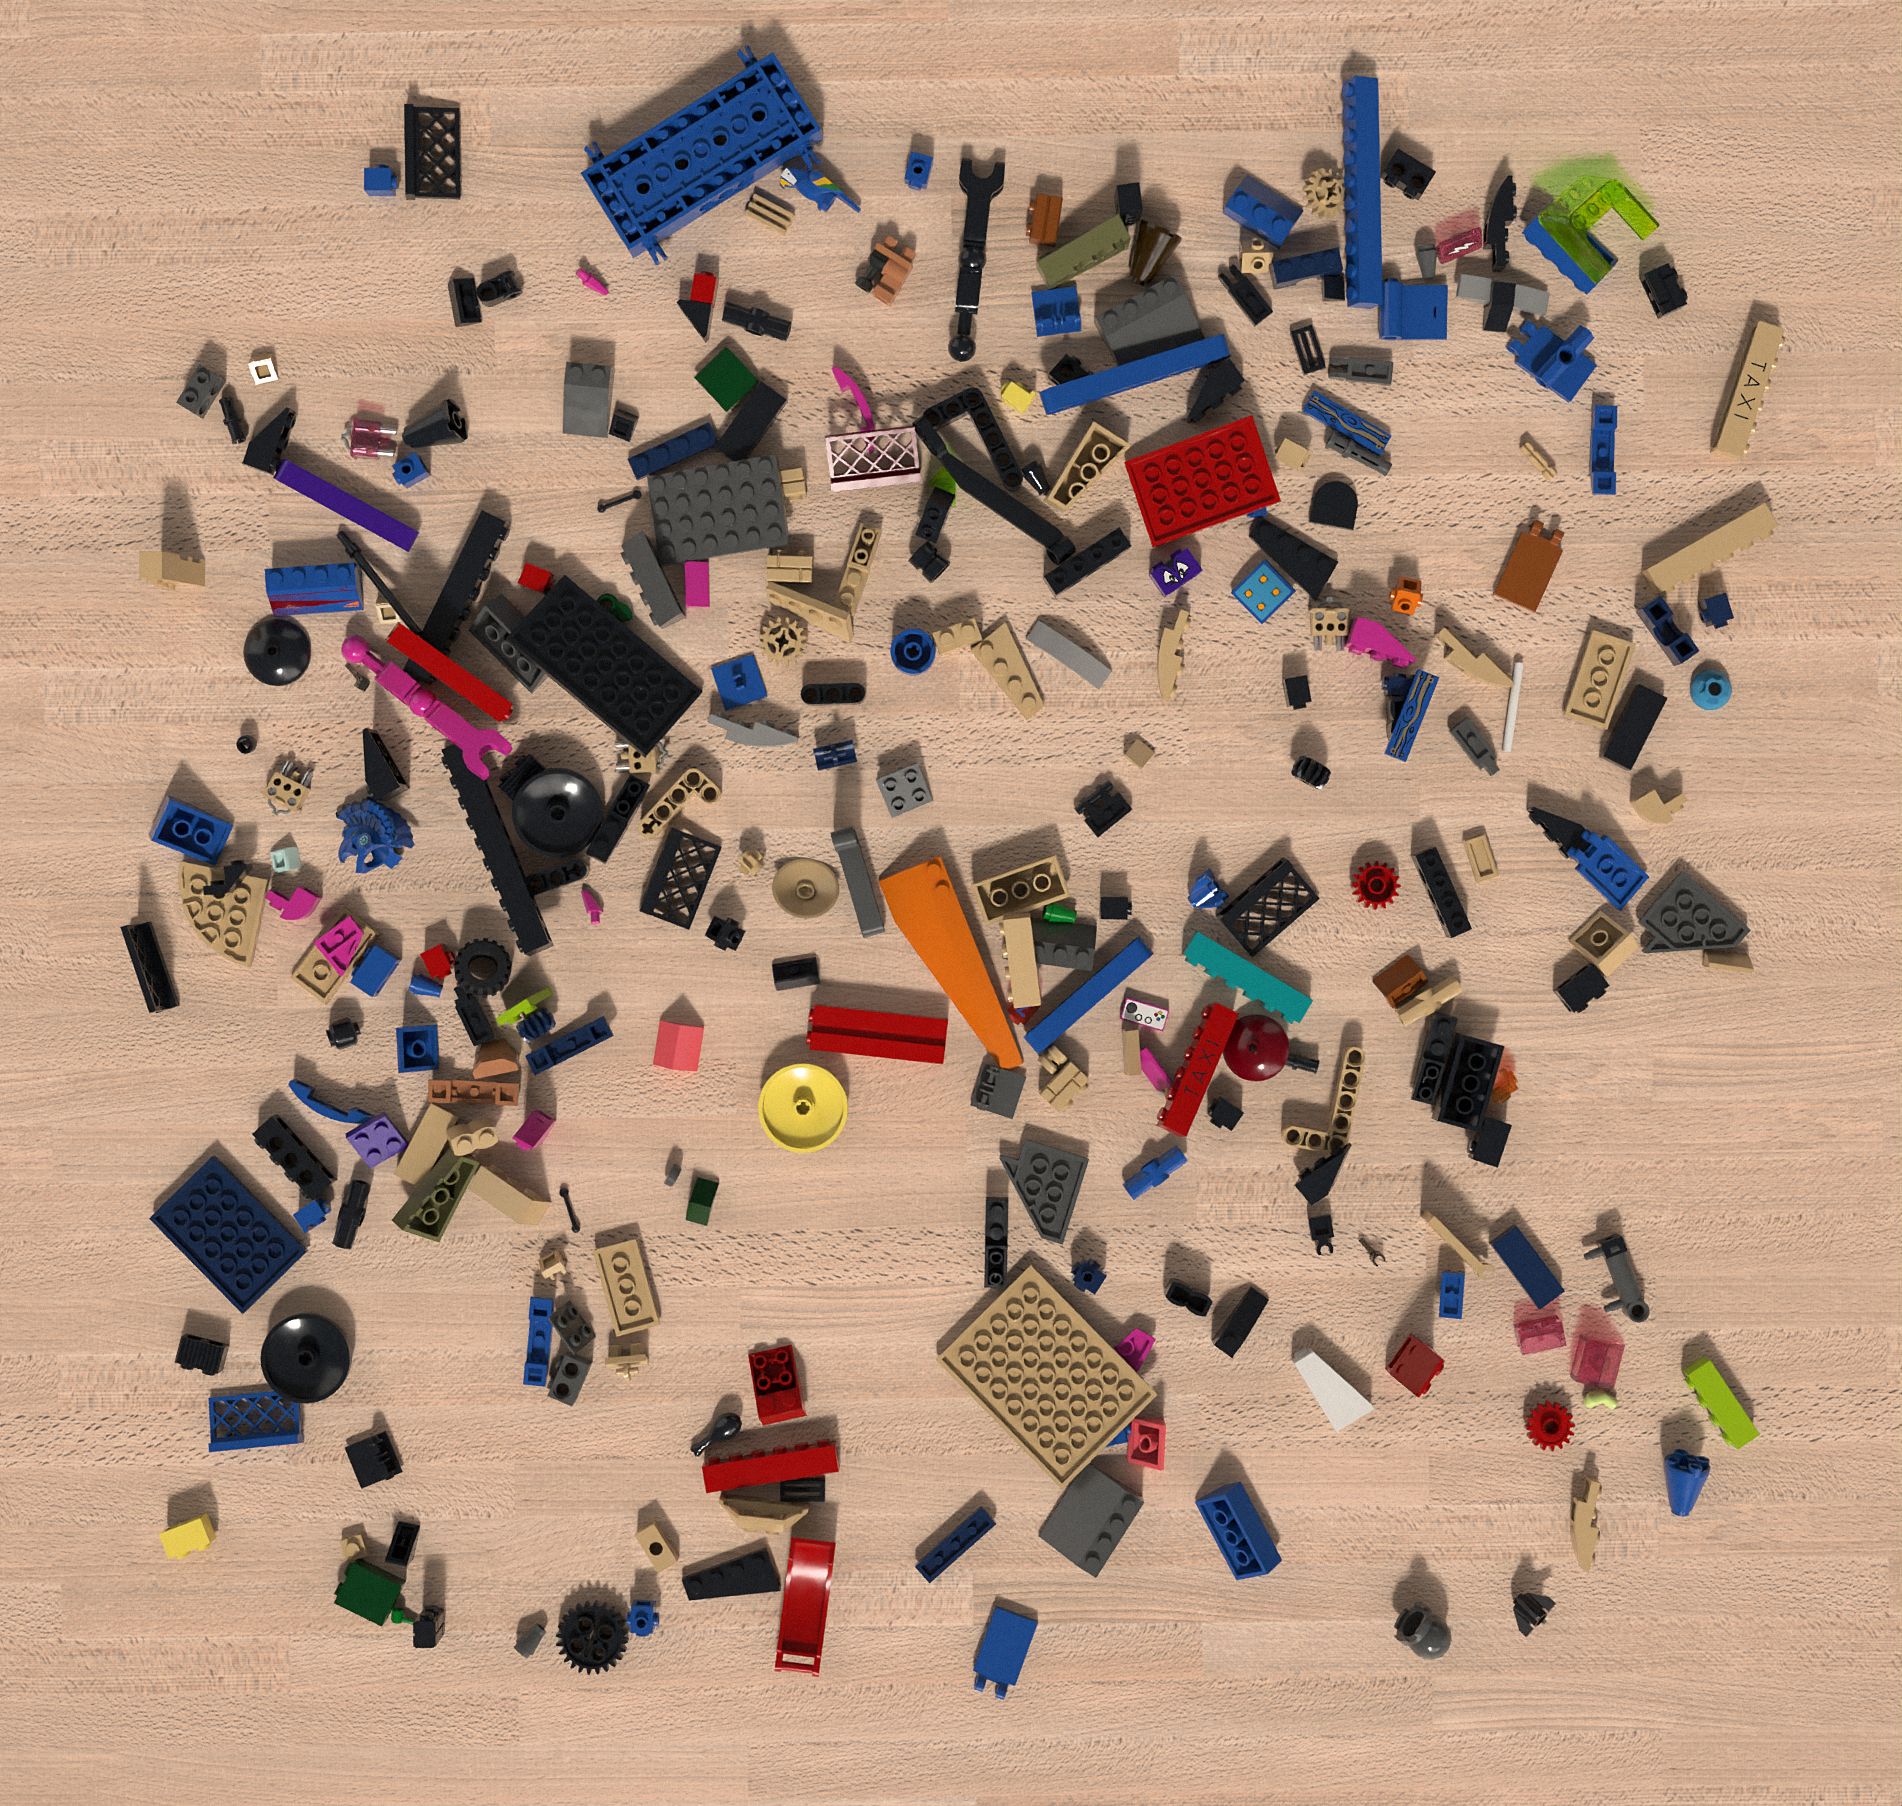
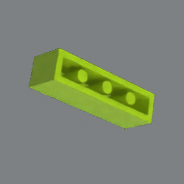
[1682,1356,1760,1450]

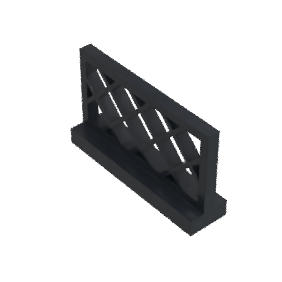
[404,104,461,200]
[639,827,722,930]
[1216,857,1320,957]
[120,921,180,1013]

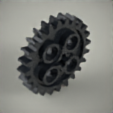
[556,1600,629,1675]

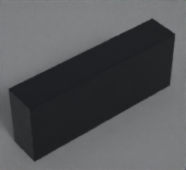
[714,381,788,462]
[1599,684,1668,771]

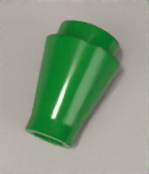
[1042,901,1077,923]

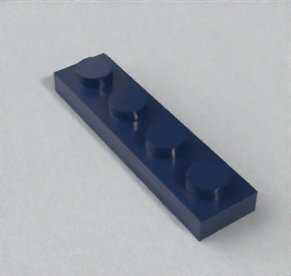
[627,422,718,481]
[915,1506,996,1583]

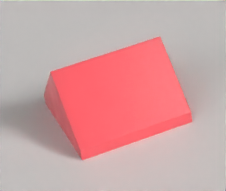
[653,1020,704,1071]
[1127,1417,1166,1471]

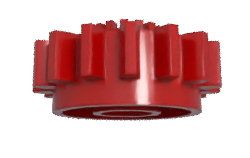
[1350,861,1401,910]
[1524,1400,1575,1451]

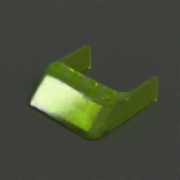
[1538,175,1660,284]

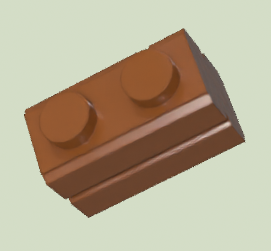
[1026,194,1063,247]

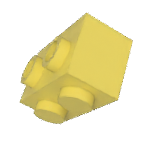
[159,1513,217,1559]

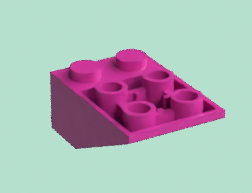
[1344,617,1416,668]

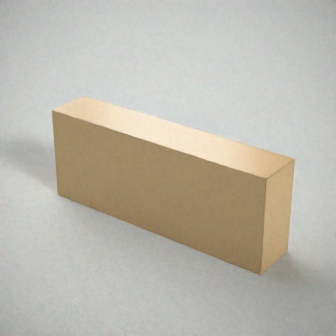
[394,1102,461,1187]

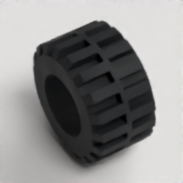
[454,938,512,998]

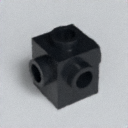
[705,915,746,951]

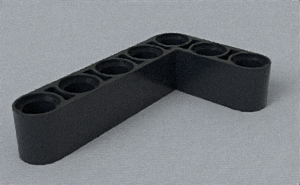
[923,387,1023,491]

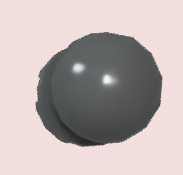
[1394,1602,1452,1660]

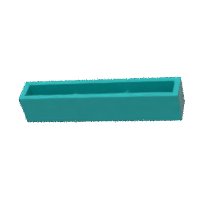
[1182,931,1313,1024]

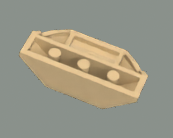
[719,1493,810,1535]

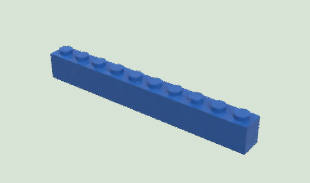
[1342,75,1383,309]

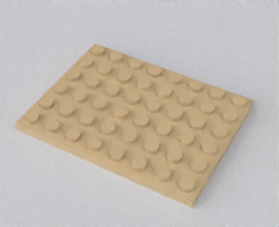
[936,1265,1158,1489]

